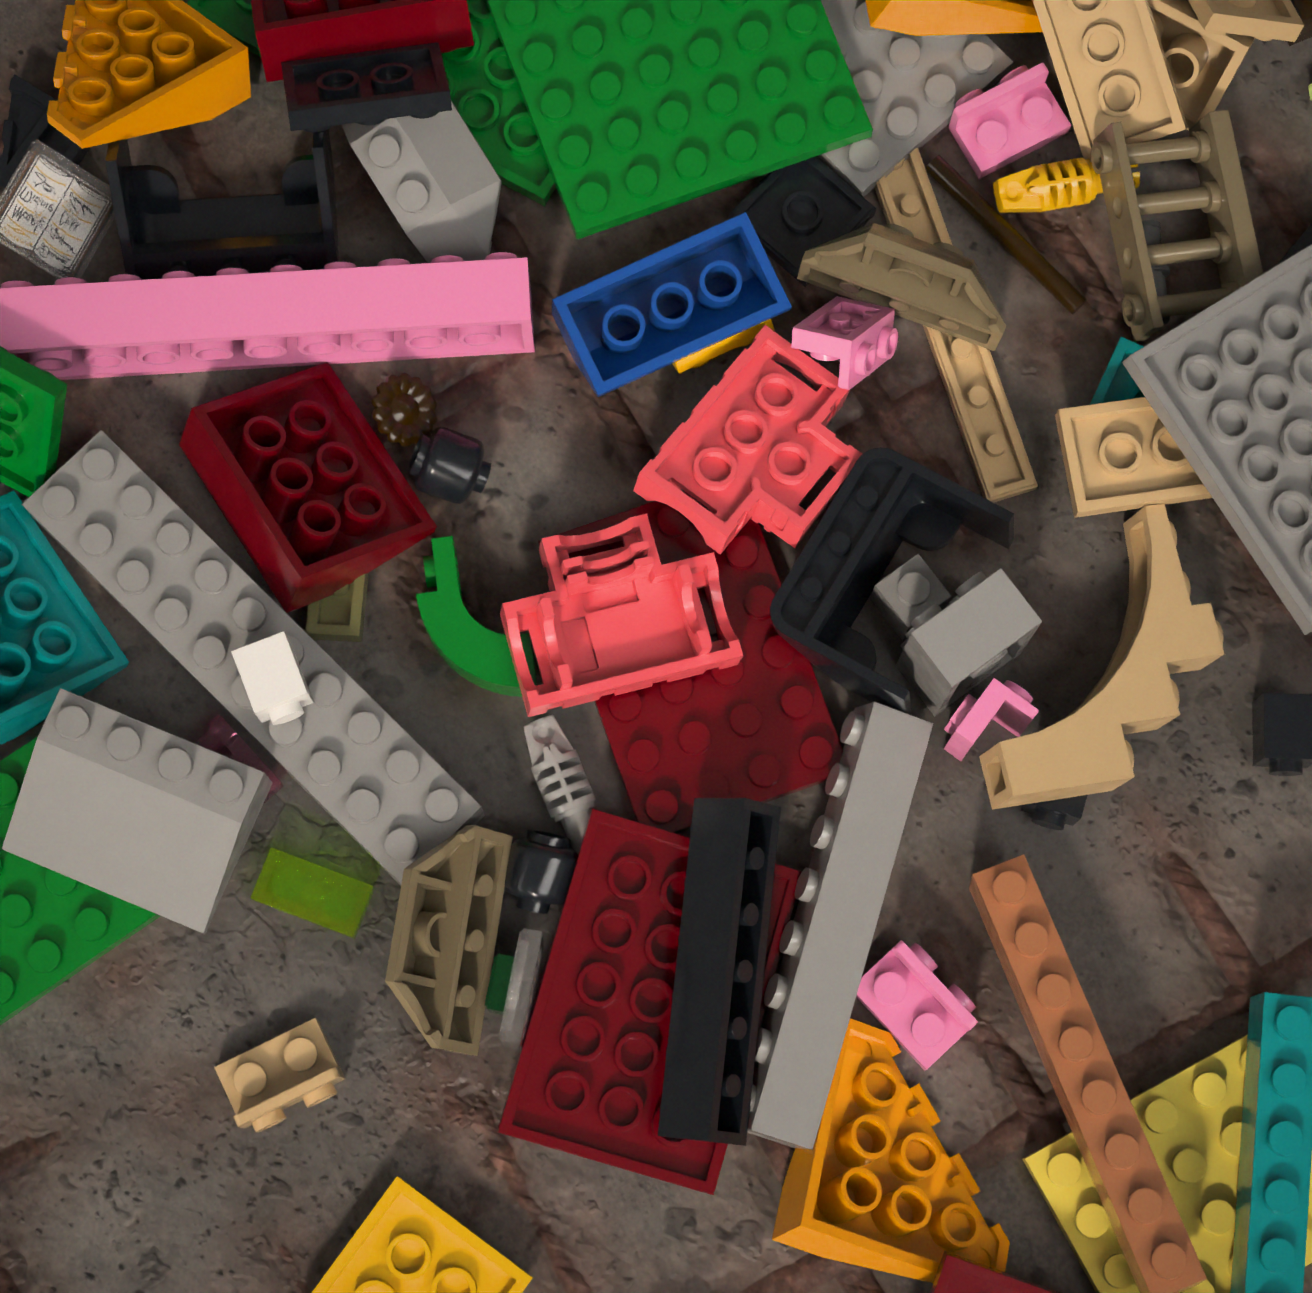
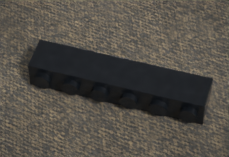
[658,798,781,1146]

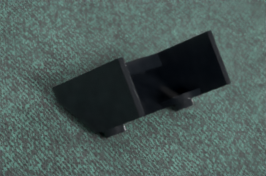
[105,129,339,280]
[770,447,1014,715]

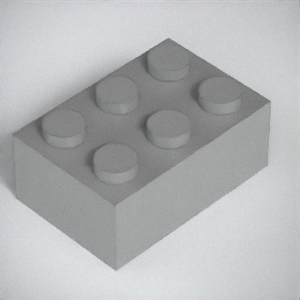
[896,568,1042,717]

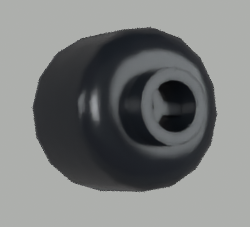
[408,427,491,504]
[504,829,578,914]

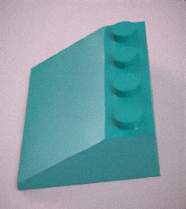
[0,491,129,745]

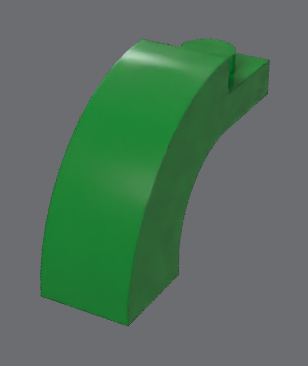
[416,536,537,697]

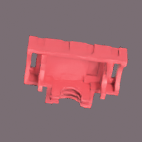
[633,325,862,555]
[500,513,743,717]

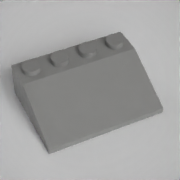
[2,688,273,934]

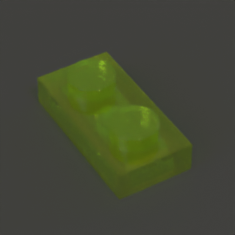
[250,847,375,939]

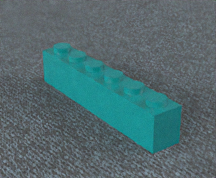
[1230,992,1312,1293]

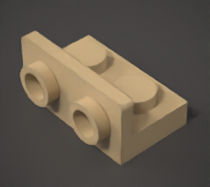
[214,1018,345,1133]

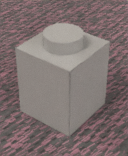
[870,554,951,641]

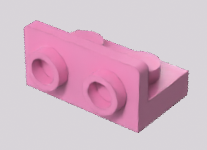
[948,63,1071,179]
[791,296,898,390]
[856,940,978,1071]

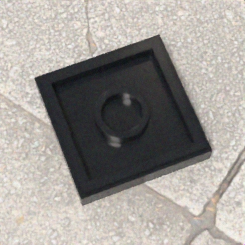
[728,157,876,287]

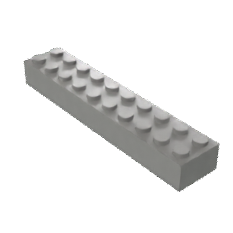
[22,430,485,886]

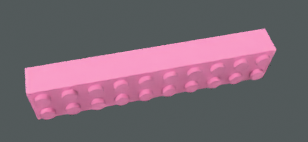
[0,252,535,380]

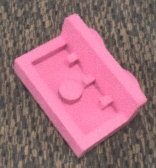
[944,678,1039,761]

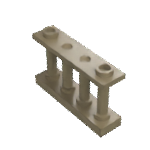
[1091,110,1263,342]

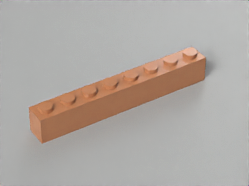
[969,854,1207,1293]

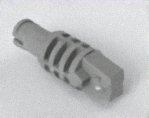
[523,715,596,853]

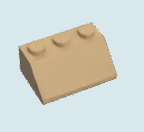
[1148,0,1255,131]

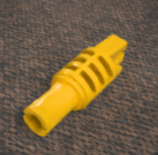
[993,157,1140,213]

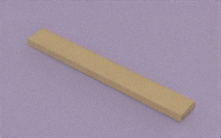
[875,148,1038,503]

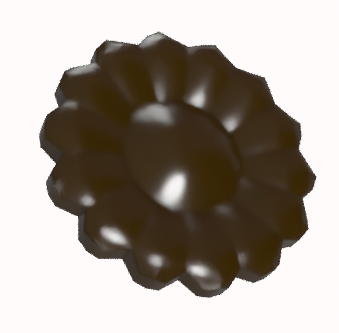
[372,373,438,447]

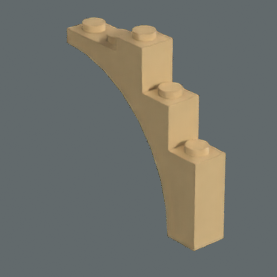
[979,503,1224,810]

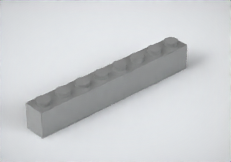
[747,702,934,1150]

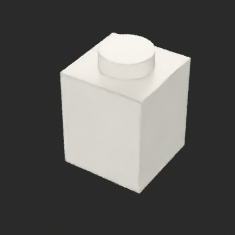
[231,631,314,725]

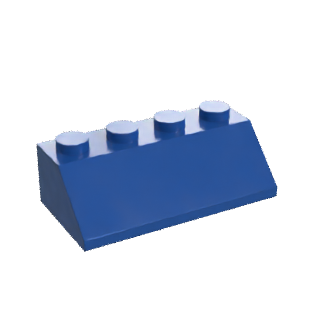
[552,212,792,397]

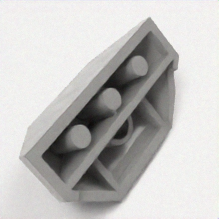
[342,101,502,263]

